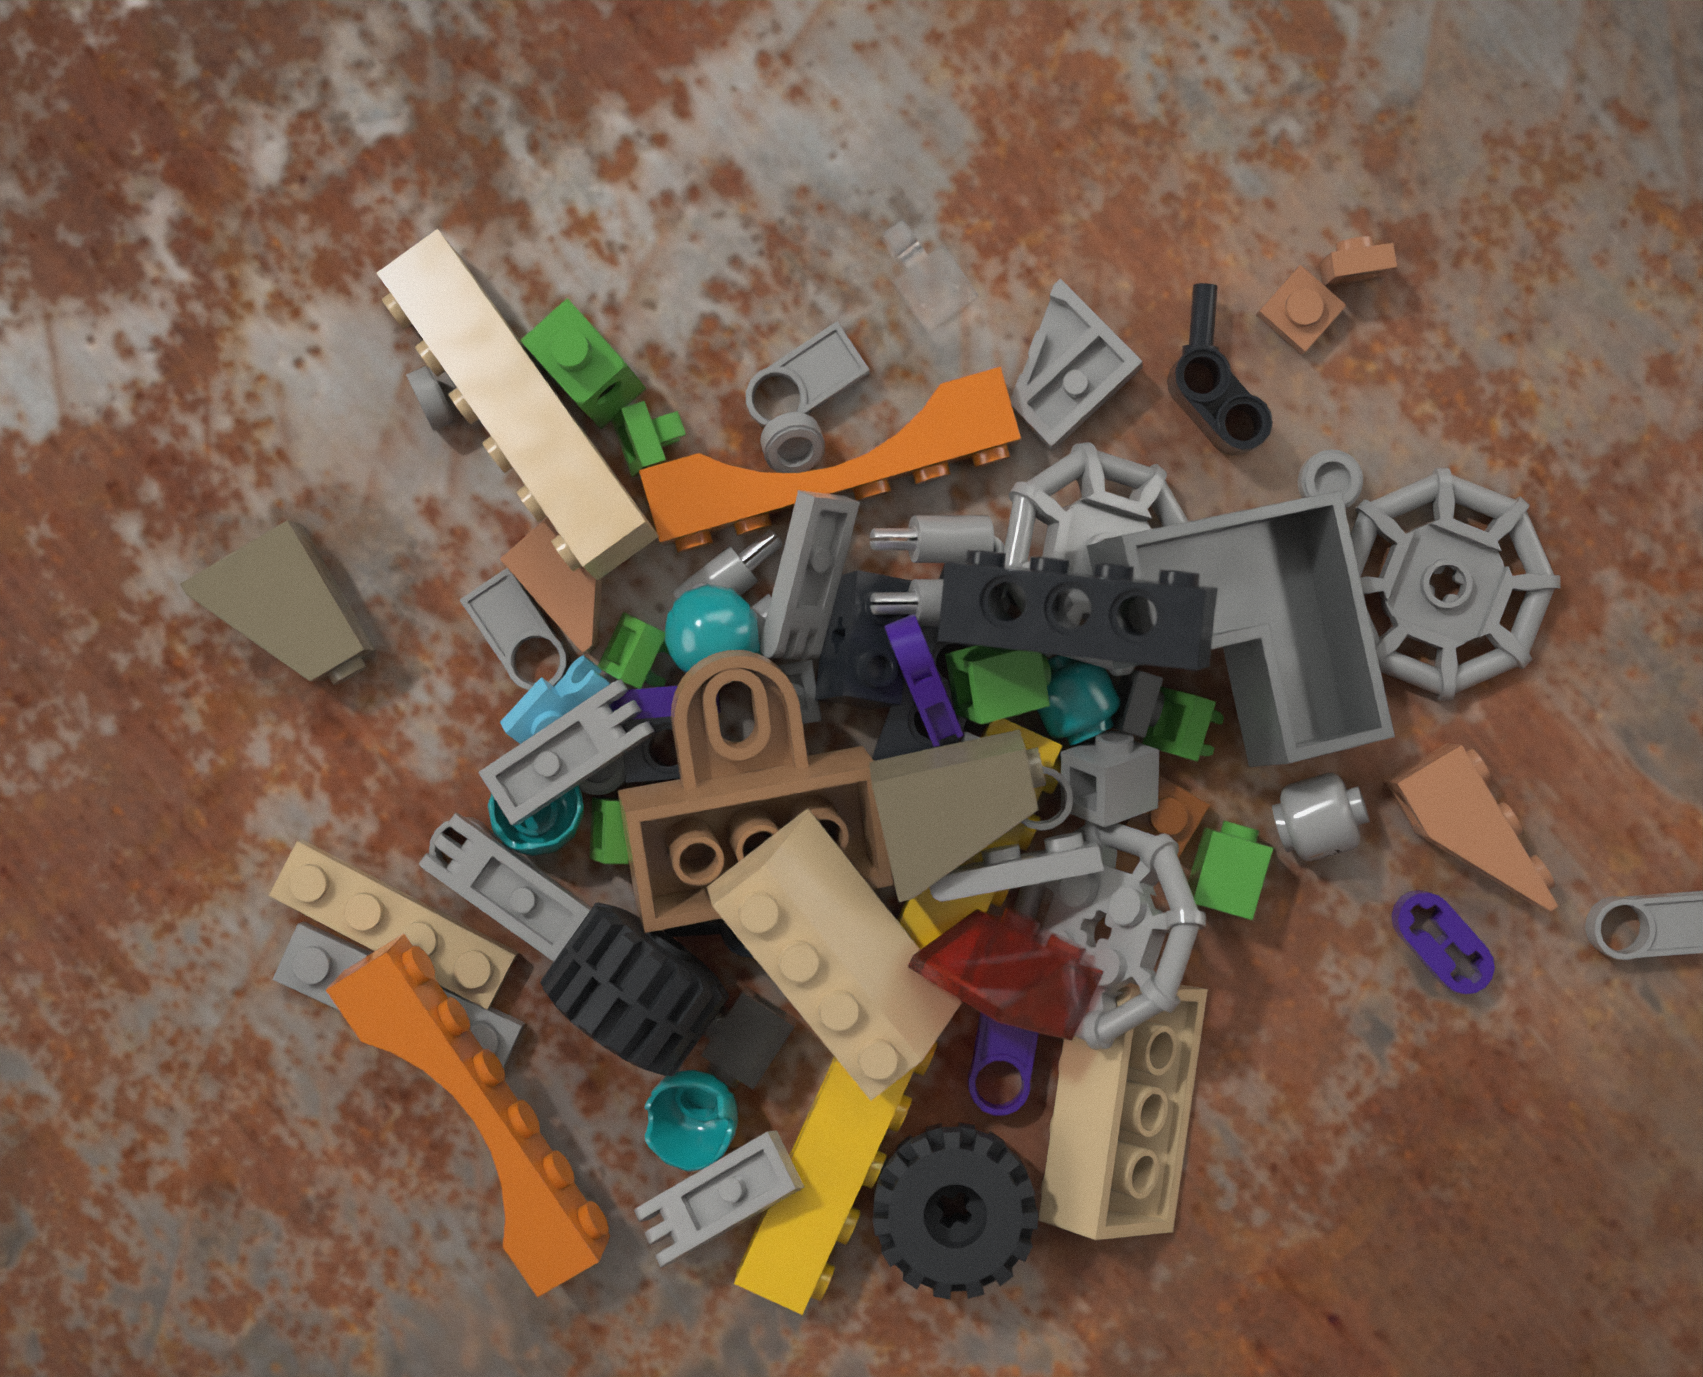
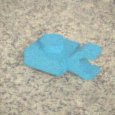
[500,655,611,744]

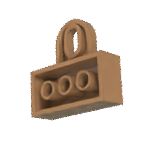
[617,650,893,933]

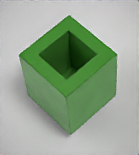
[945,645,1051,724]
[1188,820,1273,920]

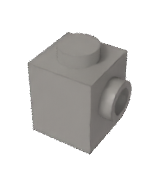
[1061,731,1159,827]

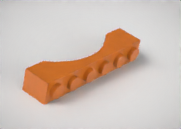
[639,366,1021,553]
[326,933,611,1298]

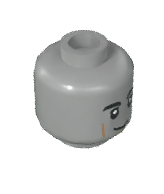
[1272,772,1370,861]

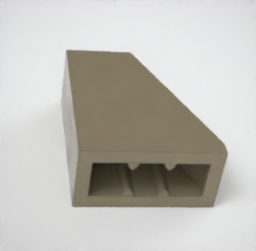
[180,520,376,686]
[869,729,1046,902]

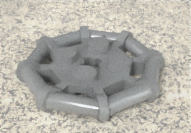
[1003,442,1188,676]
[1351,468,1561,700]
[999,820,1206,1050]

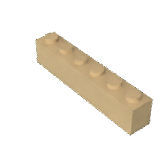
[377,229,659,581]

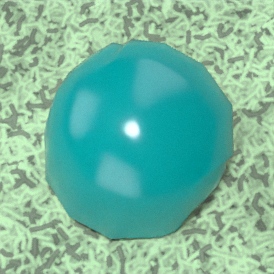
[665,584,761,685]
[488,785,584,856]
[644,1069,739,1172]

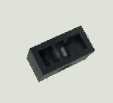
[815,570,912,710]

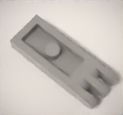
[760,490,860,660]
[478,679,655,825]
[419,812,592,962]
[930,832,1104,901]
[634,1131,804,1268]

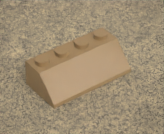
[707,808,962,1100]
[1038,983,1208,1240]

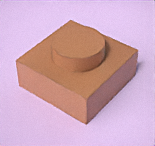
[1319,236,1397,287]
[1255,265,1346,355]

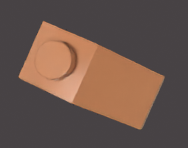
[500,517,603,654]

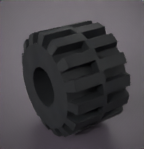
[540,902,729,1076]
[873,1122,1038,1299]

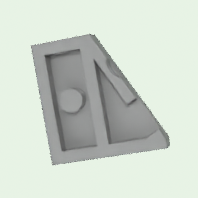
[1010,278,1143,452]

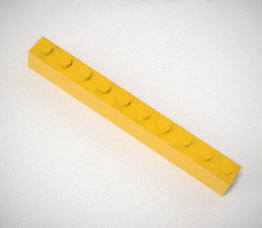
[734,719,1063,1315]

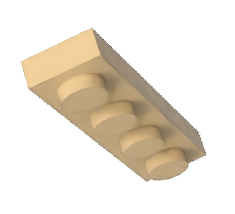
[269,839,519,1010]

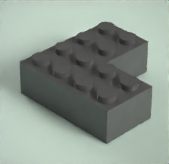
[1086,490,1395,767]

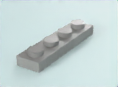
[272,921,525,1069]

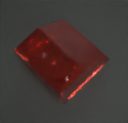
[908,907,1104,1041]

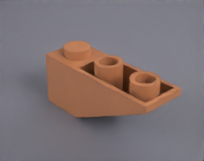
[1384,743,1559,911]

